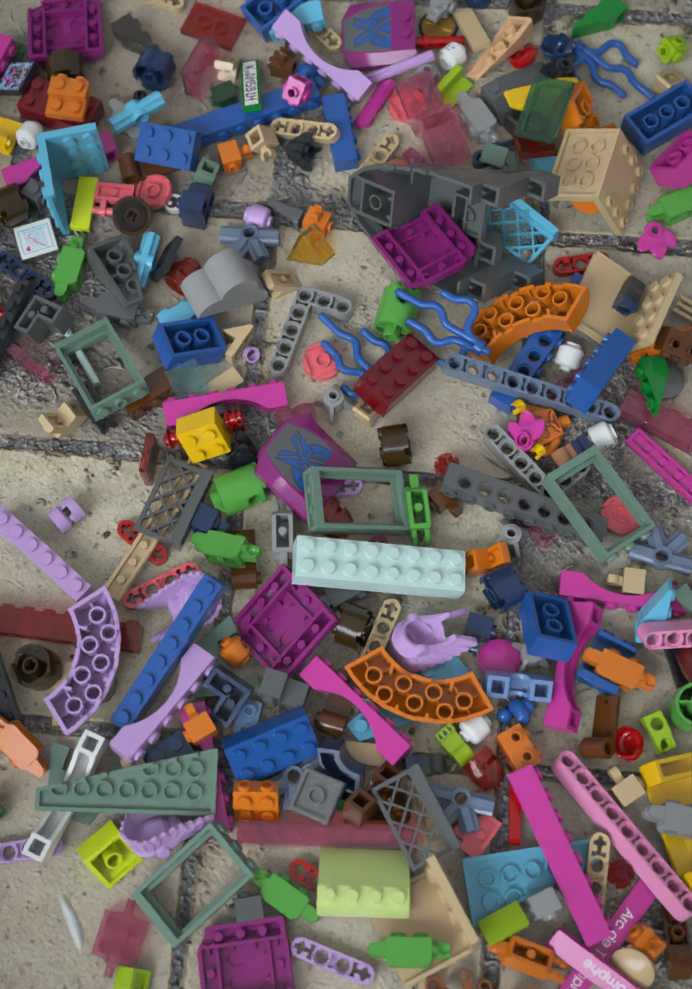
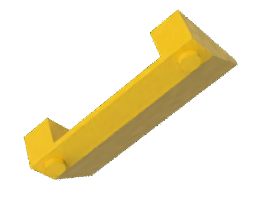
[638,752,692,892]

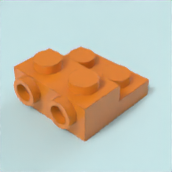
[45,74,92,122]
[233,780,280,824]

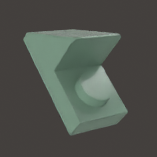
[479,142,522,171]

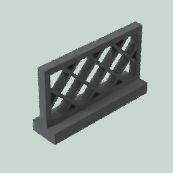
[134,457,214,551]
[371,763,462,871]

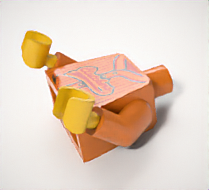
[511,399,571,460]

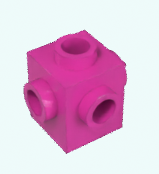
[282,74,313,107]

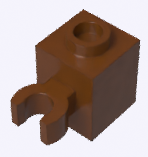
[268,46,298,80]
[427,481,463,518]

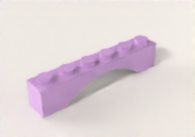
[272,9,375,103]
[0,505,95,603]
[109,643,216,765]

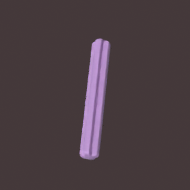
[364,50,435,84]

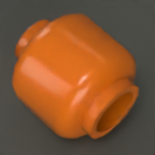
[219,635,251,667]

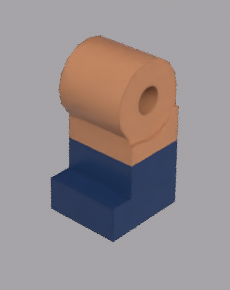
[551,434,592,467]

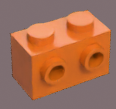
[495,723,542,772]

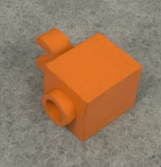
[217,140,254,174]
[302,204,334,239]
[182,703,219,746]
[625,922,667,962]

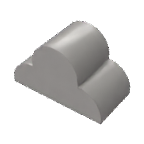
[180,248,268,319]

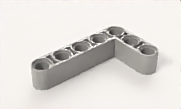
[269,286,352,380]
[483,424,590,496]

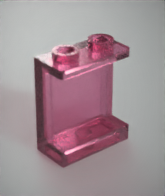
[180,37,220,100]

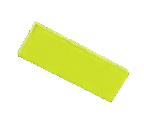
[70,176,99,232]

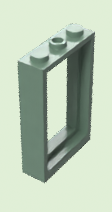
[53,317,150,422]
[541,445,656,564]
[303,466,409,536]
[131,821,259,949]

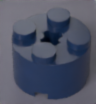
[132,46,176,92]
[479,563,528,614]

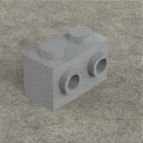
[523,886,563,922]

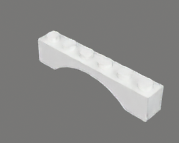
[22,729,110,865]

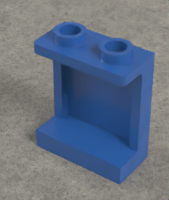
[574,630,638,695]

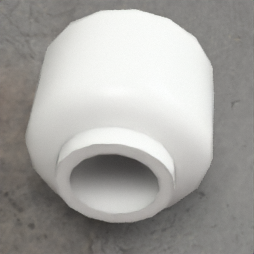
[438,42,466,70]
[16,121,44,150]
[554,342,584,373]
[586,421,618,451]
[459,715,492,745]

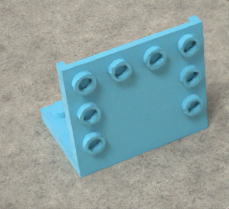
[36,122,110,235]

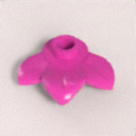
[637,221,677,260]
[508,410,545,451]

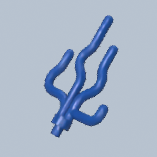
[571,39,656,100]
[394,288,491,369]
[318,312,392,398]

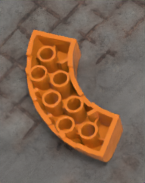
[552,80,600,214]
[457,282,590,365]
[344,646,494,724]

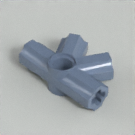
[220,224,280,265]
[627,525,692,577]
[269,754,324,811]
[430,782,497,835]

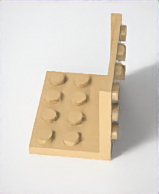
[547,128,644,236]
[577,251,683,353]
[370,855,479,989]

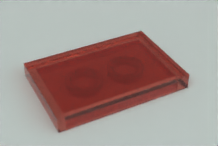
[180,1,246,52]

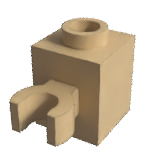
[245,124,279,163]
[606,565,646,595]
[607,766,646,809]

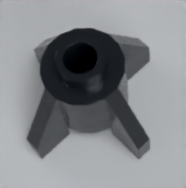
[540,57,576,80]
[285,132,321,172]
[223,430,258,471]

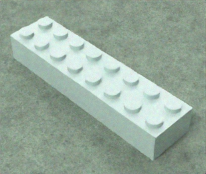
[291,535,465,599]

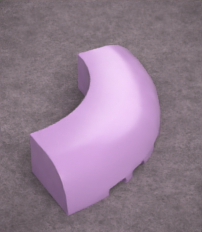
[44,585,121,737]

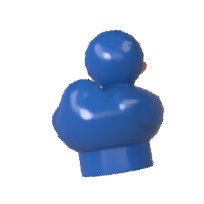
[297,63,326,89]
[497,697,535,725]

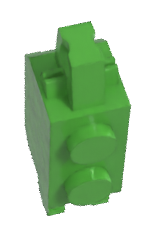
[646,185,692,226]
[51,236,88,304]
[405,474,431,547]
[190,530,262,569]
[252,867,320,923]
[367,932,450,969]

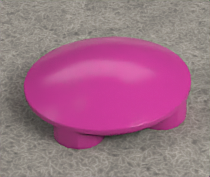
[478,639,521,674]

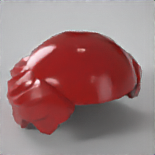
[508,45,537,69]
[614,725,645,761]

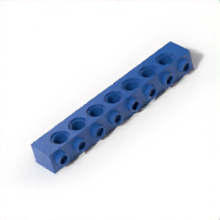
[488,272,583,415]

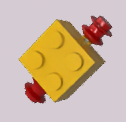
[164,406,244,464]

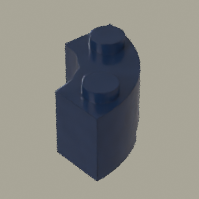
[317,738,366,794]

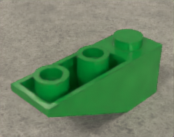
[571,0,628,39]
[634,355,669,418]

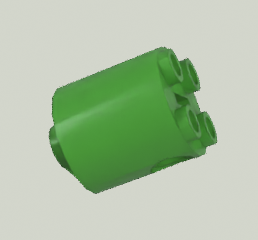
[373,282,422,342]
[209,462,270,517]
[667,683,692,733]

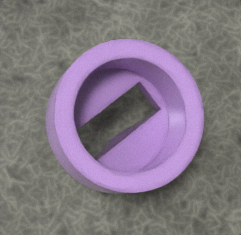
[242,346,260,363]

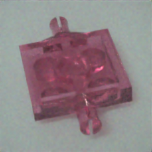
[91,898,149,978]

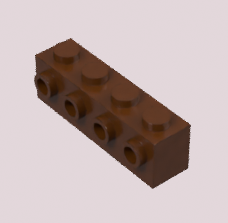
[653,326,692,366]

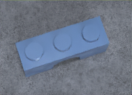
[482,669,553,703]

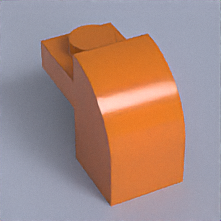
[465,542,511,575]

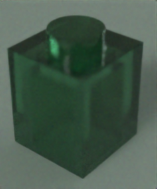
[208,80,239,110]

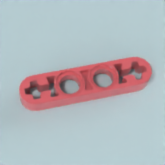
[123,562,200,611]

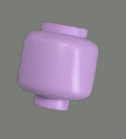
[243,204,274,228]

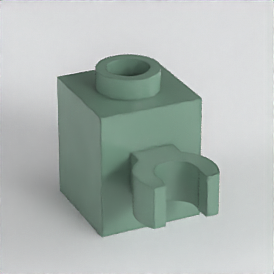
[192,154,220,187]

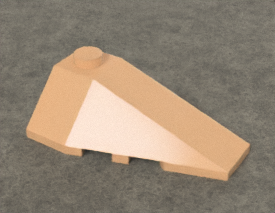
[466,16,533,80]

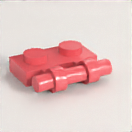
[92,182,136,217]
[452,815,502,857]

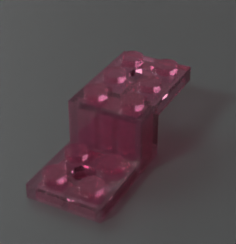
[394,68,472,166]

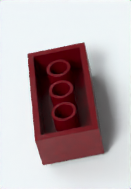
[16,75,105,130]
[353,332,440,417]

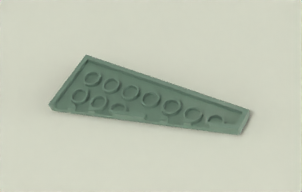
[34,749,219,816]

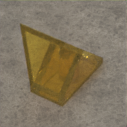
[286,223,335,266]

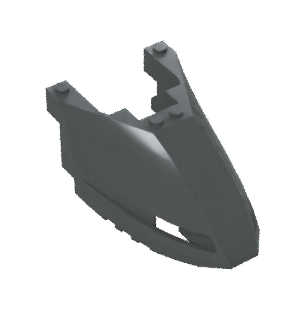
[347,162,561,303]

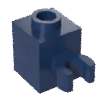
[190,503,231,534]
[463,612,497,654]

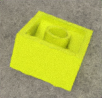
[76,820,144,889]

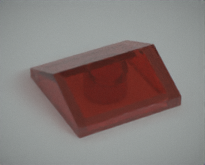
[513,132,558,160]

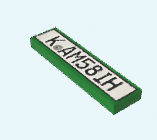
[240,59,262,113]

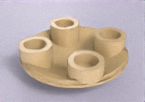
[610,945,656,989]

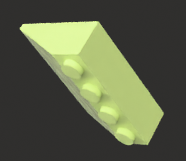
[317,847,410,919]

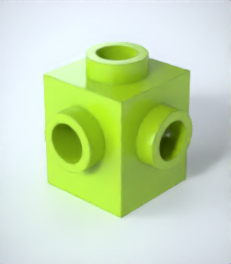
[656,34,691,65]

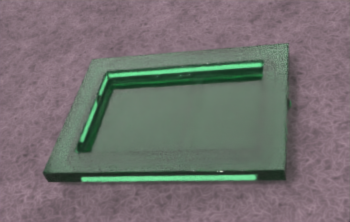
[514,76,575,144]

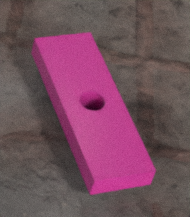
[354,79,396,129]

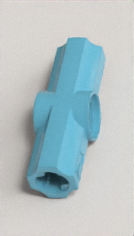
[108,91,166,135]
[134,231,161,291]

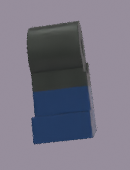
[612,275,646,317]
[405,754,447,779]

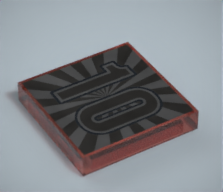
[139,433,160,486]

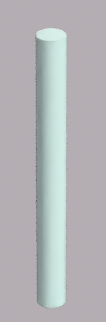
[65,328,101,387]

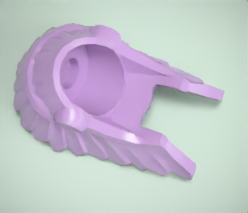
[136,570,223,643]
[389,608,478,673]
[120,813,214,859]

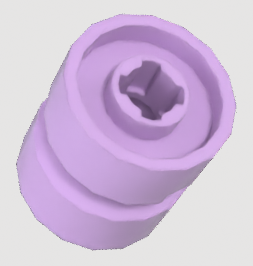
[46,496,86,534]

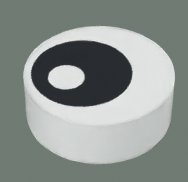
[165,194,181,214]

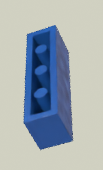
[321,93,361,172]

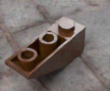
[660,904,692,980]

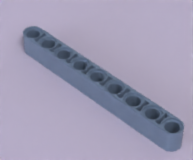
[441,353,620,424]

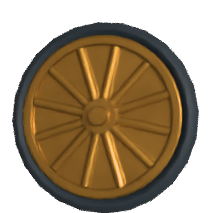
[419,13,458,37]

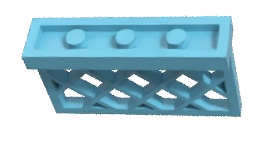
[487,199,559,264]

